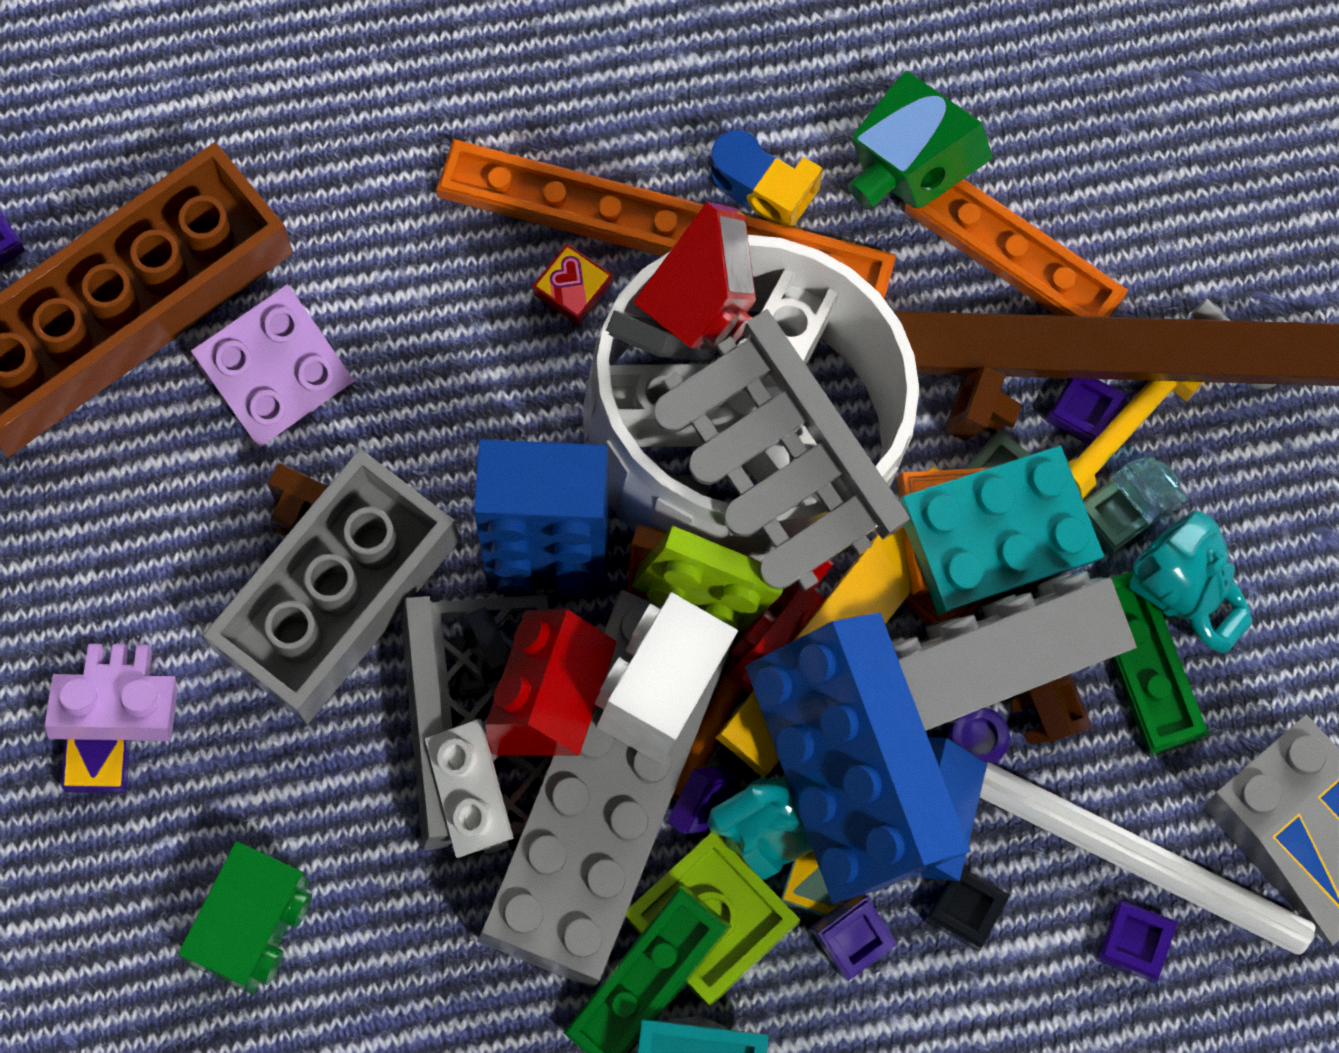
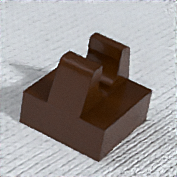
[944,366,1022,441]
[268,463,328,536]
[1012,674,1092,744]

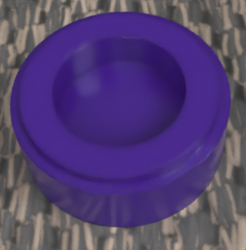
[947,707,1010,765]

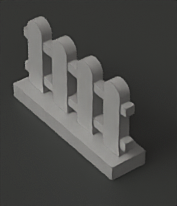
[654,309,911,591]

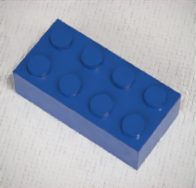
[474,439,610,599]
[745,612,971,904]

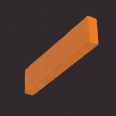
[904,179,1128,317]

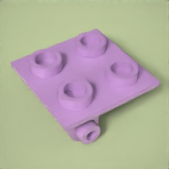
[190,284,354,448]

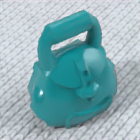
[1129,510,1252,653]
[707,777,812,880]

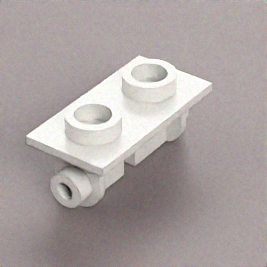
[425,719,514,858]

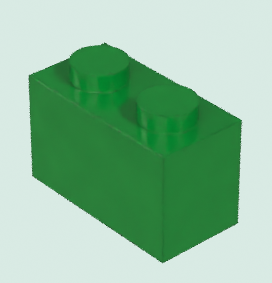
[178,841,312,996]

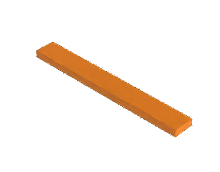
[436,139,896,300]

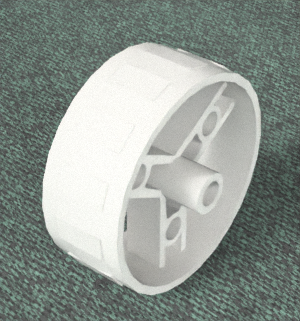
[583,235,919,562]

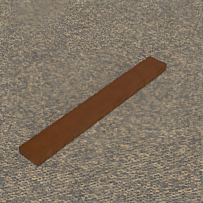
[893,311,1339,386]

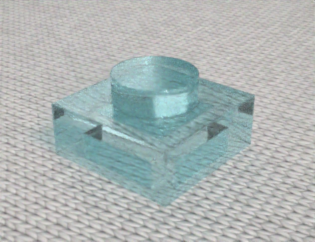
[1111,455,1189,524]

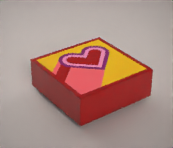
[532,243,614,326]

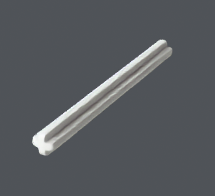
[980,762,1316,954]

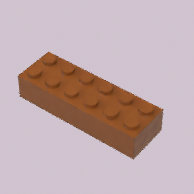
[0,141,293,458]

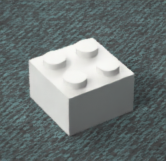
[594,592,738,764]

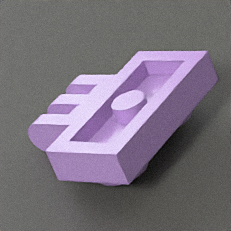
[45,644,178,741]

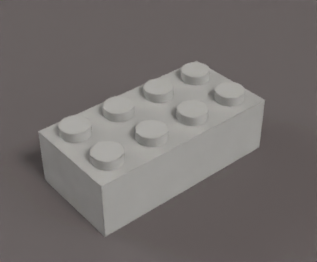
[203,448,461,725]
[891,571,1137,731]

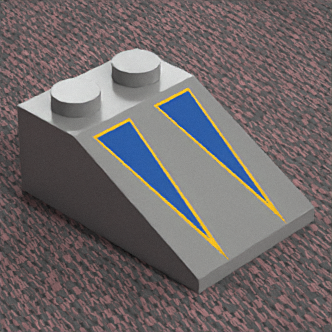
[1203,714,1339,948]

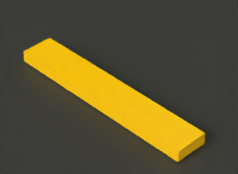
[715,466,938,777]

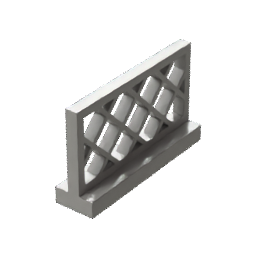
[400,595,553,850]

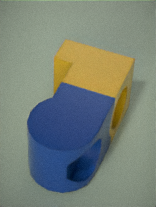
[711,130,823,228]

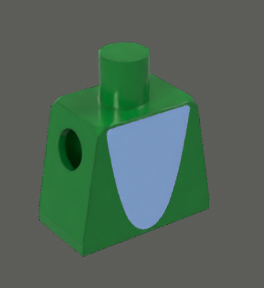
[847,70,993,210]

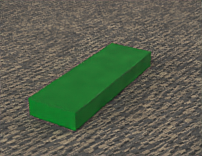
[1111,571,1209,757]
[563,886,732,1053]

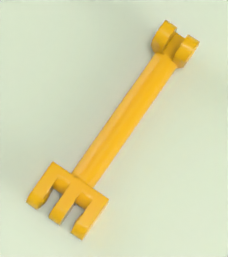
[1068,381,1205,501]

